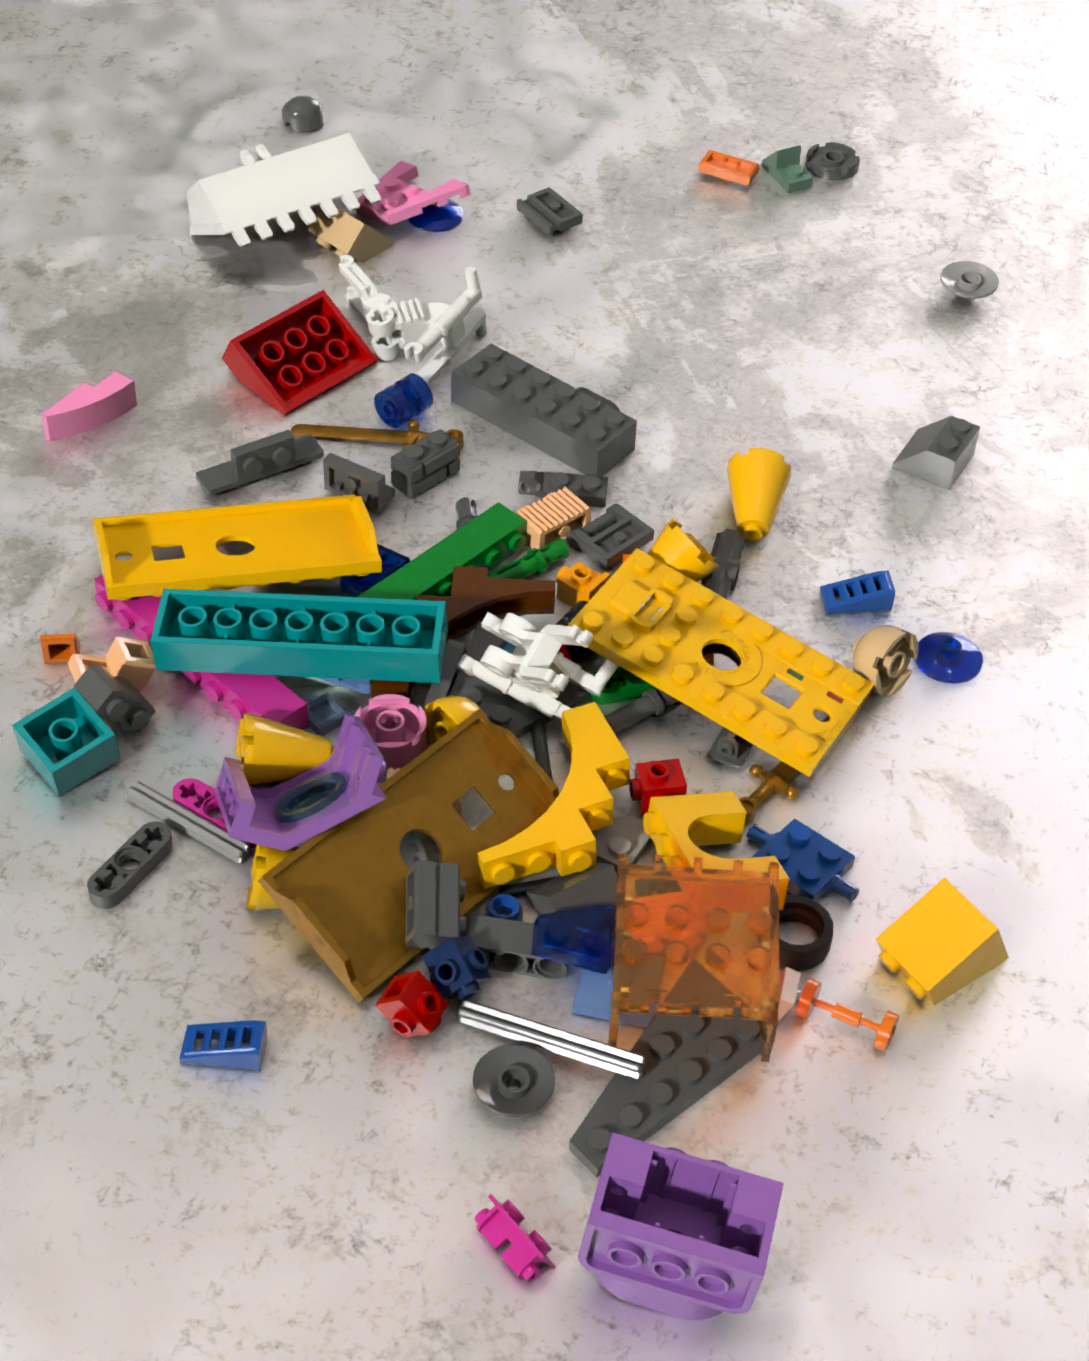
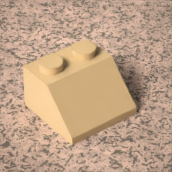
[308,207,394,263]

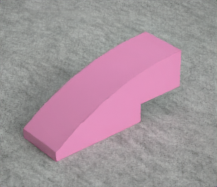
[41,371,137,441]

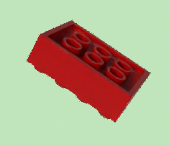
[222,290,378,416]

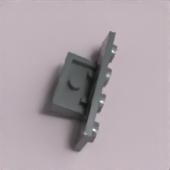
[196,430,324,496]

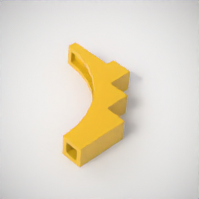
[477,702,630,889]

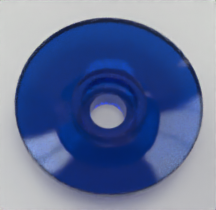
[408,199,463,232]
[915,632,983,684]

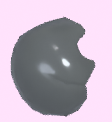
[282,96,324,133]

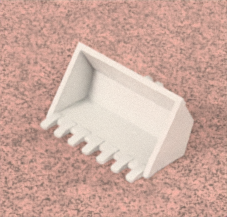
[186,133,381,247]

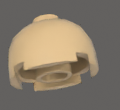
[852,625,919,696]

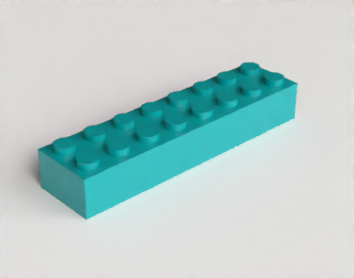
[150,589,448,683]

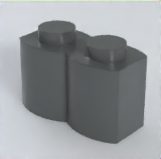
[74,665,155,732]

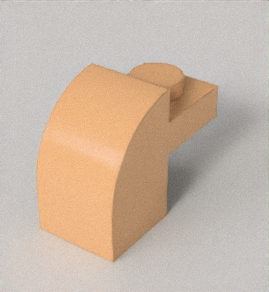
[68,637,156,691]

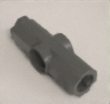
[701,529,745,600]

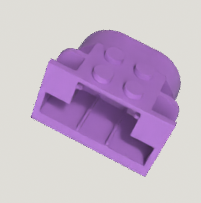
[578,1132,784,1320]

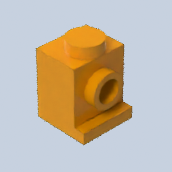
[556,561,610,607]

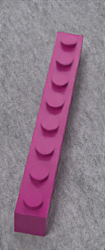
[94,574,309,730]

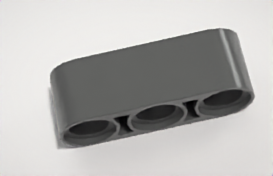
[464,915,574,979]

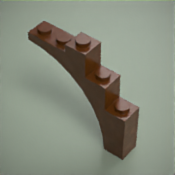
[371,566,556,702]

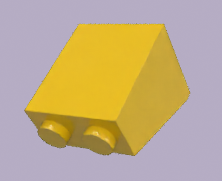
[876,877,1009,1005]

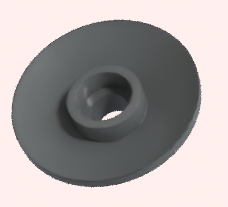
[473,1045,555,1117]

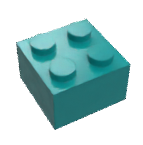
[12,687,121,797]

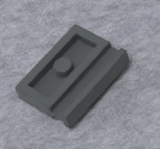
[517,187,583,236]

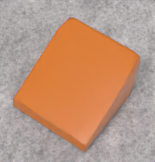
[40,633,80,664]

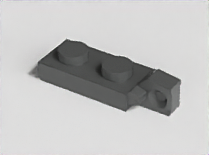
[518,471,608,508]

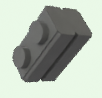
[391,429,460,499]
[405,860,466,950]

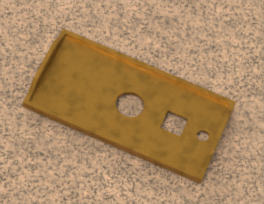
[258,709,559,1003]

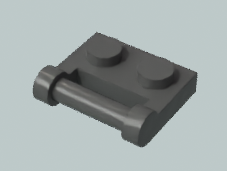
[566,504,654,569]

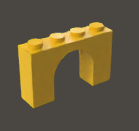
[643,791,789,918]

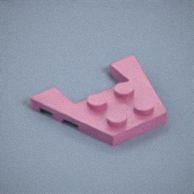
[356,161,471,225]

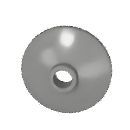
[940,261,999,298]

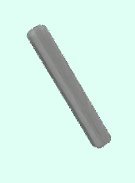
[127,781,251,863]

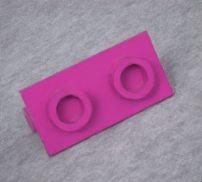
[475,1194,556,1283]

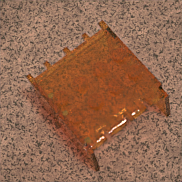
[608,853,780,1062]

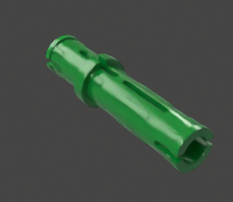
[488,538,570,579]

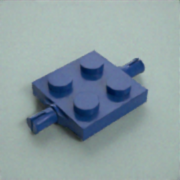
[746,818,860,903]

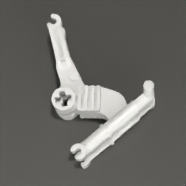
[339,255,487,394]
[457,612,618,748]

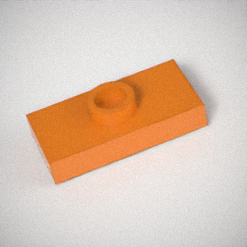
[698,150,759,186]

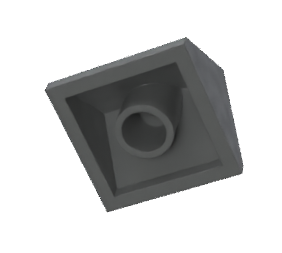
[525,862,626,949]

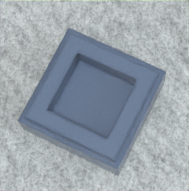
[307,693,348,736]

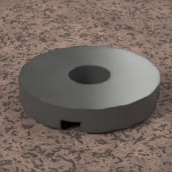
[805,142,860,181]

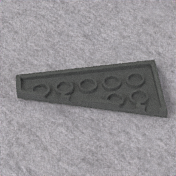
[569,960,776,1177]

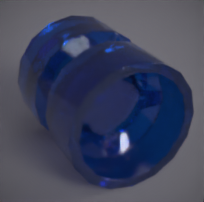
[374,373,433,429]

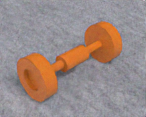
[795,978,900,1052]

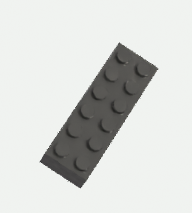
[451,343,637,476]

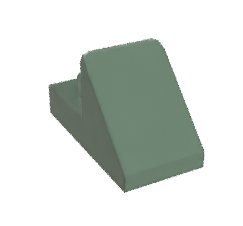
[761,145,813,193]

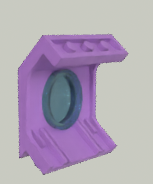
[214,713,387,851]

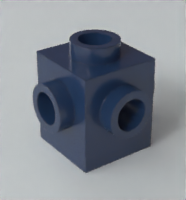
[422,936,492,1001]

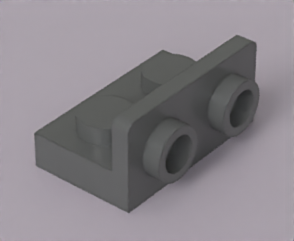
[323,453,395,512]

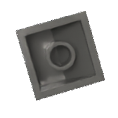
[892,416,980,490]

